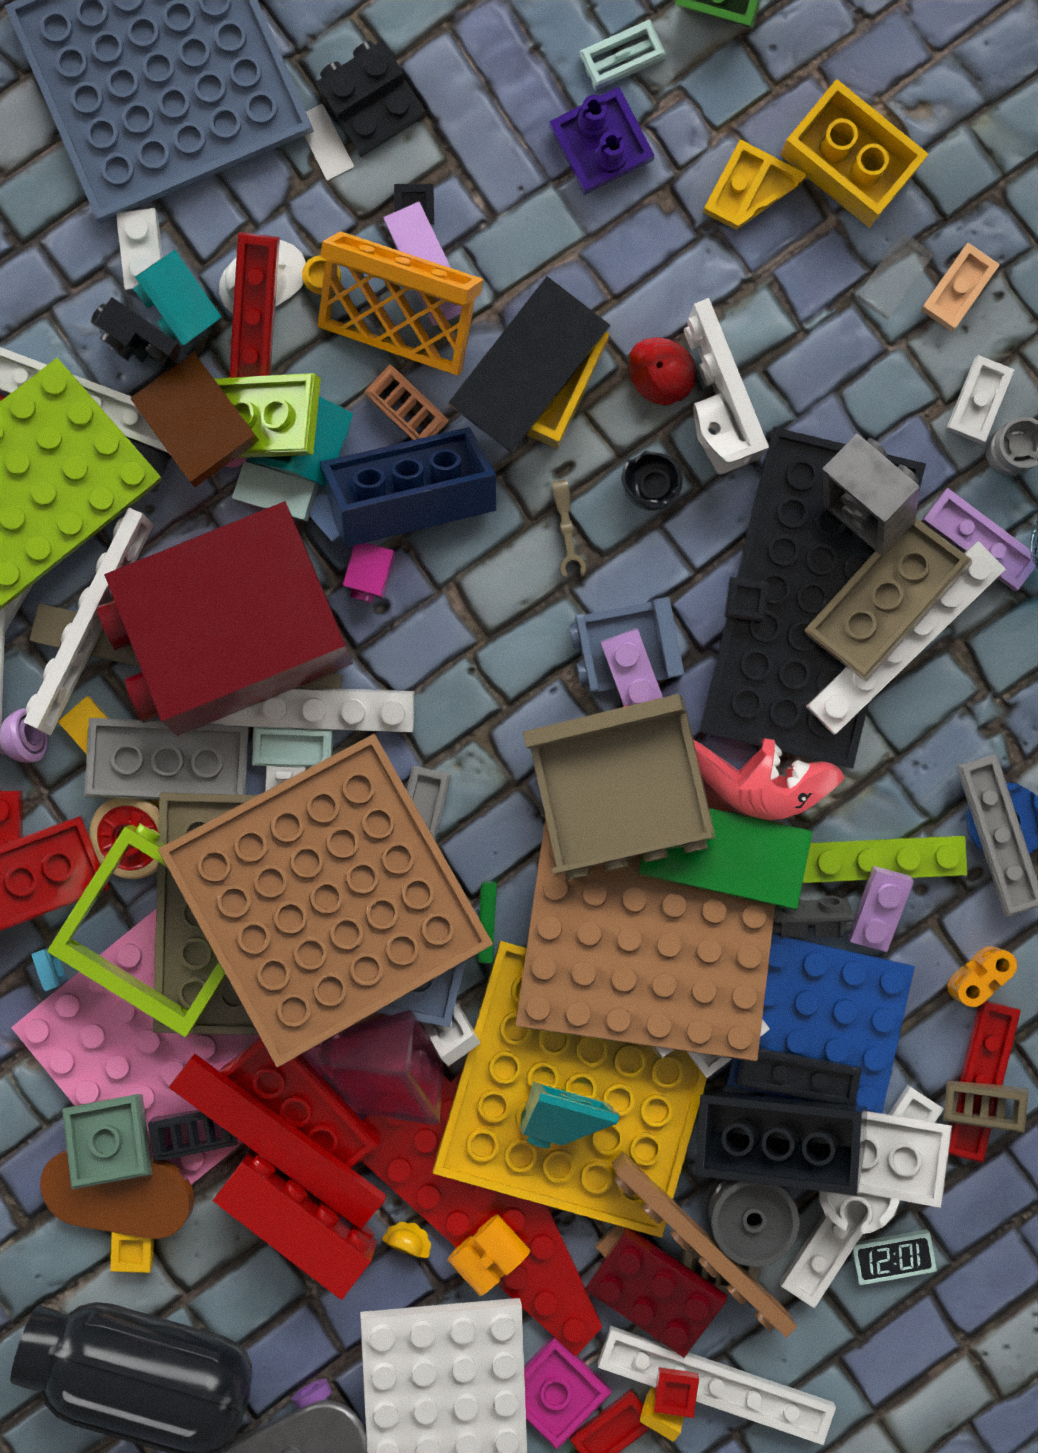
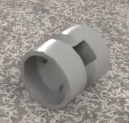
[986,417,1038,477]

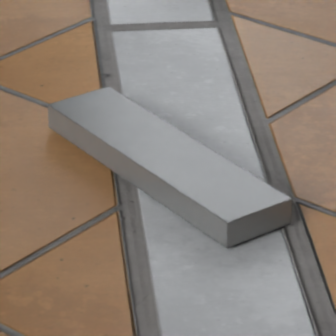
[956,754,1038,917]

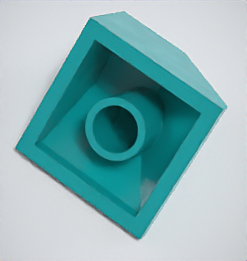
[519,1082,620,1148]

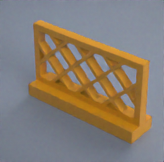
[317,231,483,376]

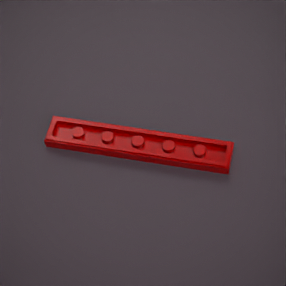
[168,1053,387,1229]

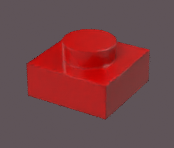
[653,1367,699,1418]

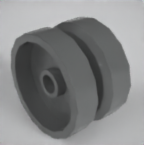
[706,1179,800,1267]

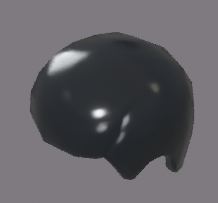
[621,451,683,511]

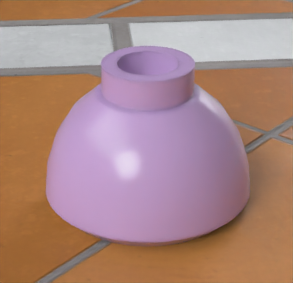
[0,708,48,763]

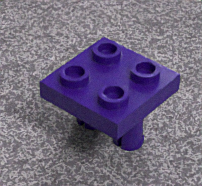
[549,87,655,195]

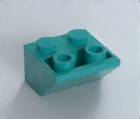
[133,249,221,346]

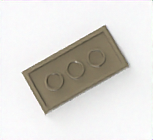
[804,518,972,682]

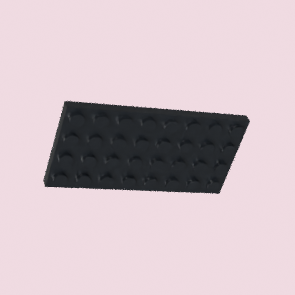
[699,427,926,769]

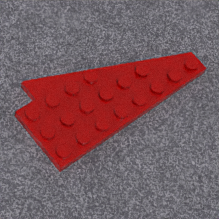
[361,1054,602,1356]

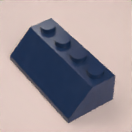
[320,427,496,548]

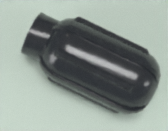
[10,1302,252,1453]

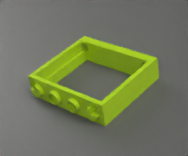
[47,823,226,1038]

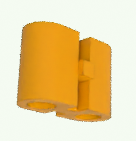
[947,946,1017,1007]
[447,1214,530,1296]

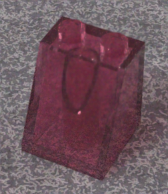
[318,1010,443,1125]

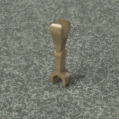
[552,480,586,579]

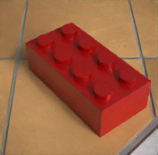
[213,1149,377,1300]

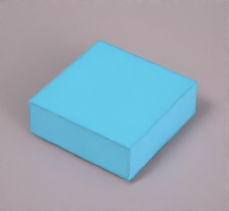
[31,948,67,991]

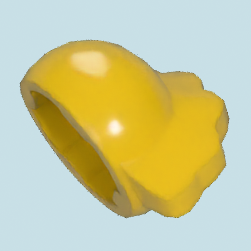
[382,1221,431,1258]

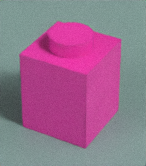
[343,543,396,603]

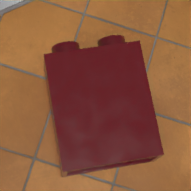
[97,501,353,736]

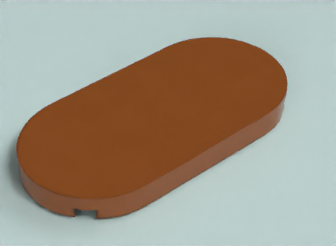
[40,1149,194,1239]

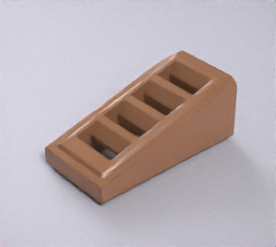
[364,364,449,440]

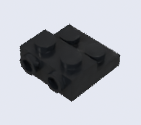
[316,40,426,157]
[91,297,188,370]

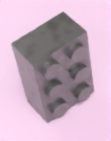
[822,433,920,557]

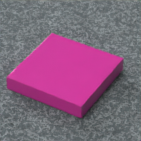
[524,1336,612,1450]

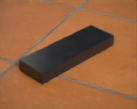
[736,1047,862,1105]

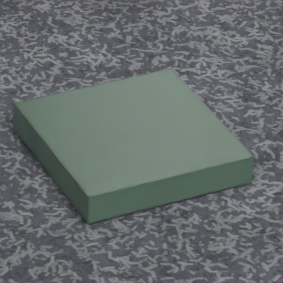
[62,1094,153,1189]

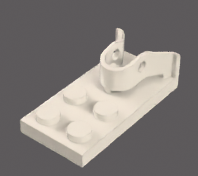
[684,298,769,475]

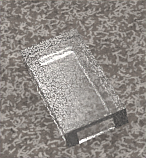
[856,231,934,320]

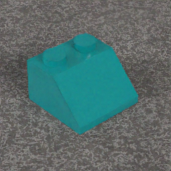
[247,396,354,487]

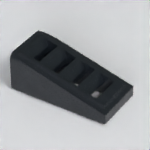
[148,1110,238,1161]

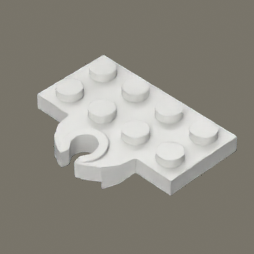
[791,1098,952,1234]

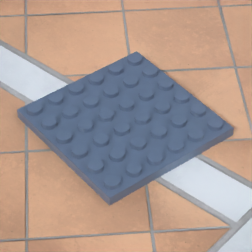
[5,0,314,224]

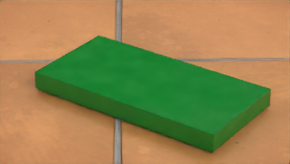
[638,808,813,911]

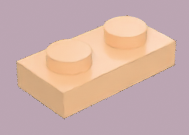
[920,243,1000,332]

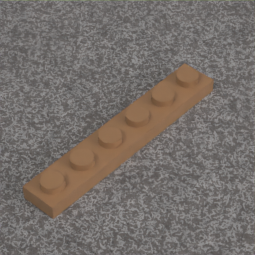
[612,1151,798,1338]

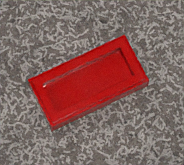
[569,1388,651,1453]

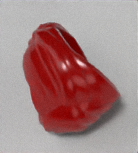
[628,337,697,406]

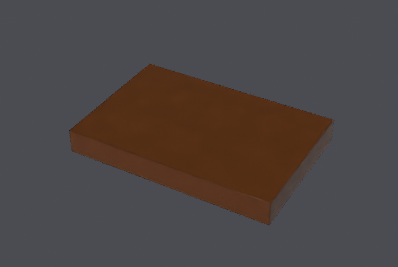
[130,352,260,488]

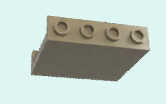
[523,694,716,880]

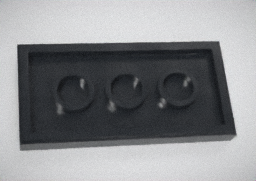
[448,276,610,453]

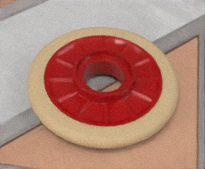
[89,799,159,879]

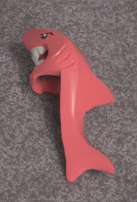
[624,705,845,821]

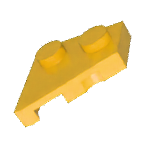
[702,139,807,230]

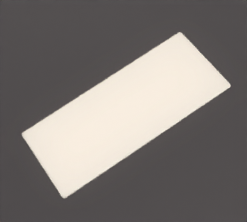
[305,104,354,180]

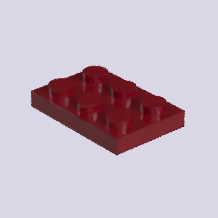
[584,1228,728,1358]

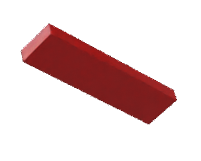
[229,232,280,378]
[948,1001,1021,1163]

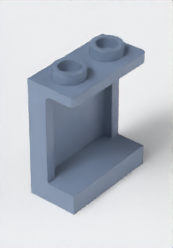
[569,597,684,694]

